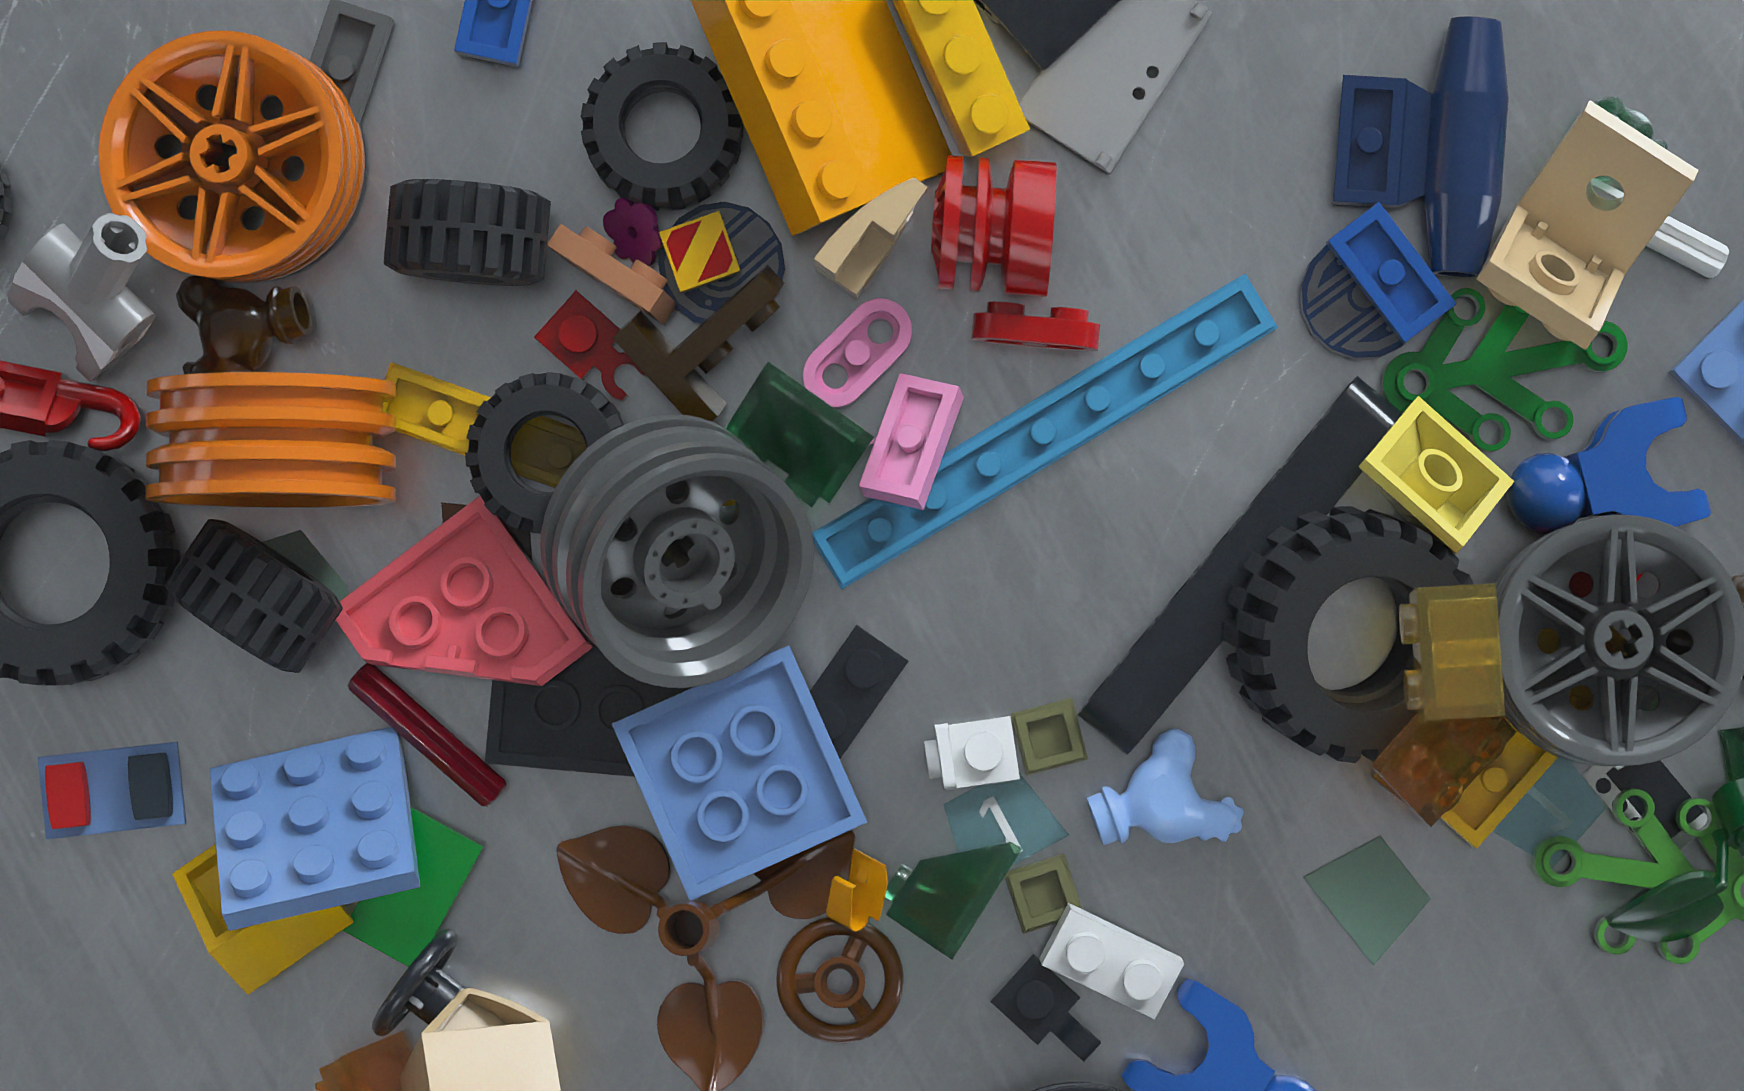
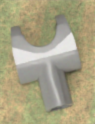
[8,213,156,382]

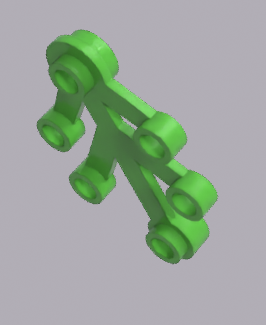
[1531,788,1744,964]

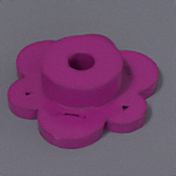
[603,197,663,266]

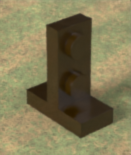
[612,264,785,422]

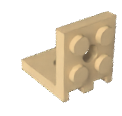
[1476,101,1698,350]

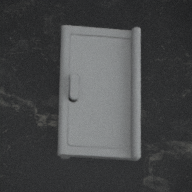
[1019,0,1212,174]

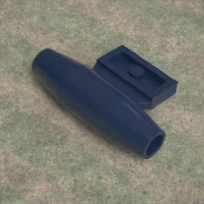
[1333,16,1509,278]

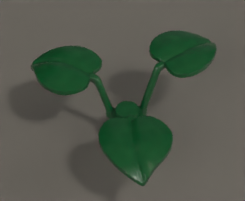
[1605,778,1744,942]

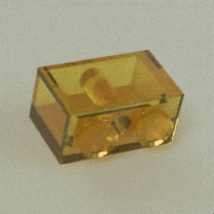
[1399,583,1505,724]

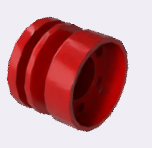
[931,155,1057,297]

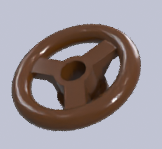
[776,917,904,1044]

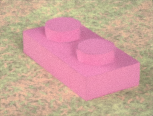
[859,373,964,510]

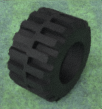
[580,42,743,211]
[383,179,551,286]
[465,372,624,534]
[165,519,343,673]

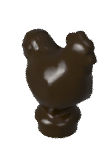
[176,275,312,374]

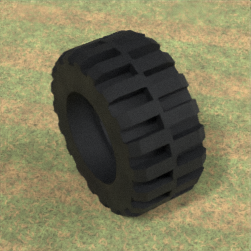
[0,439,180,686]
[1223,506,1485,763]

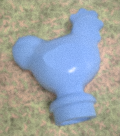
[1086,729,1244,846]

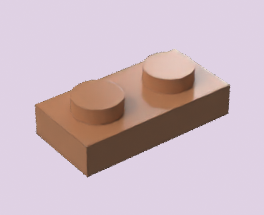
[547,224,677,325]

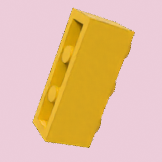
[892,0,1030,157]

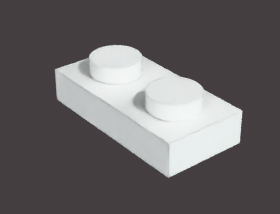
[1039,903,1184,1019]

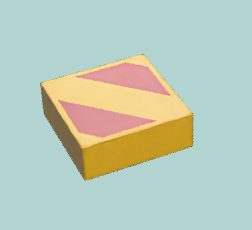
[659,211,741,294]

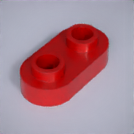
[971,301,1100,351]

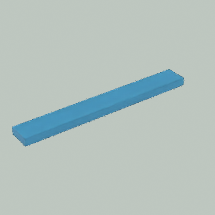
[812,274,1278,590]

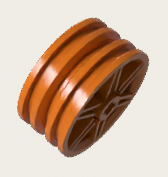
[98,30,365,283]
[146,372,396,508]

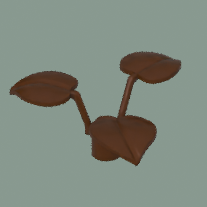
[557,825,856,1091]

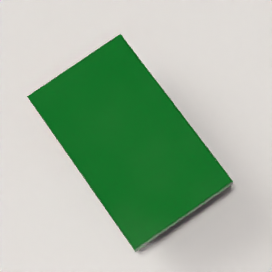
[342,807,484,967]

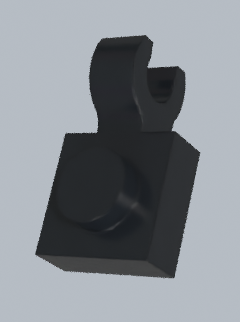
[990,954,1101,1062]

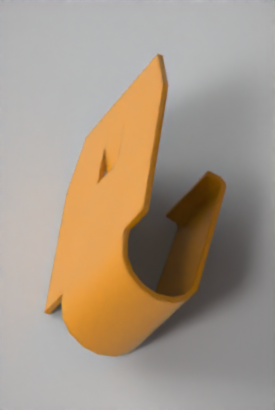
[826,848,888,932]

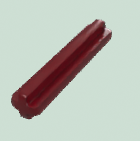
[347,663,507,807]

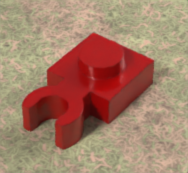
[534,290,646,402]

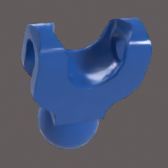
[1508,397,1712,534]
[1120,978,1316,1091]

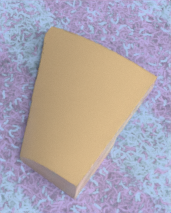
[814,178,928,300]

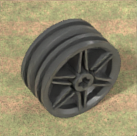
[540,414,814,688]
[1480,515,1744,766]

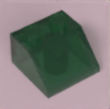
[725,362,874,508]

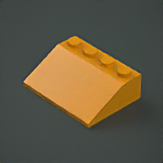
[690,0,952,236]

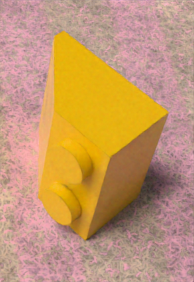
[172,844,354,995]

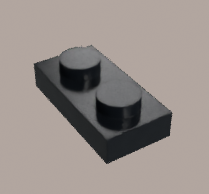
[810,625,909,759]

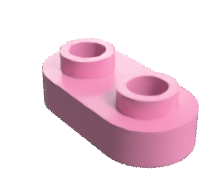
[803,298,912,409]

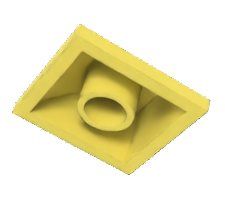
[1359,396,1514,554]

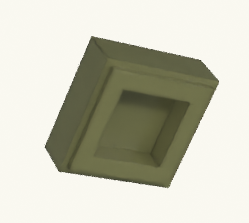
[1010,698,1088,776]
[1003,853,1082,934]

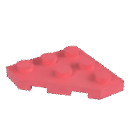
[336,496,593,686]

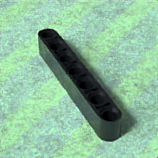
[1077,376,1402,755]

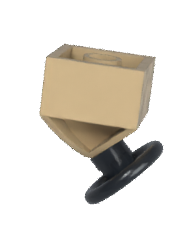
[372,929,561,1091]

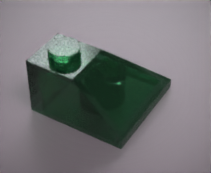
[885,838,1022,960]

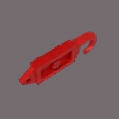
[0,360,141,451]

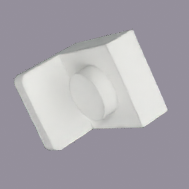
[924,716,1020,791]

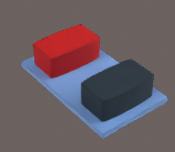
[38,742,186,839]

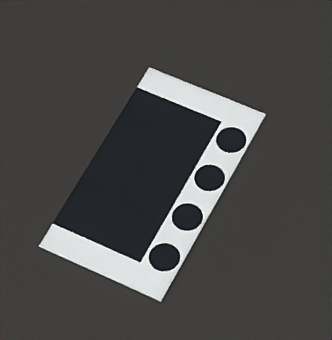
[1582,760,1707,863]

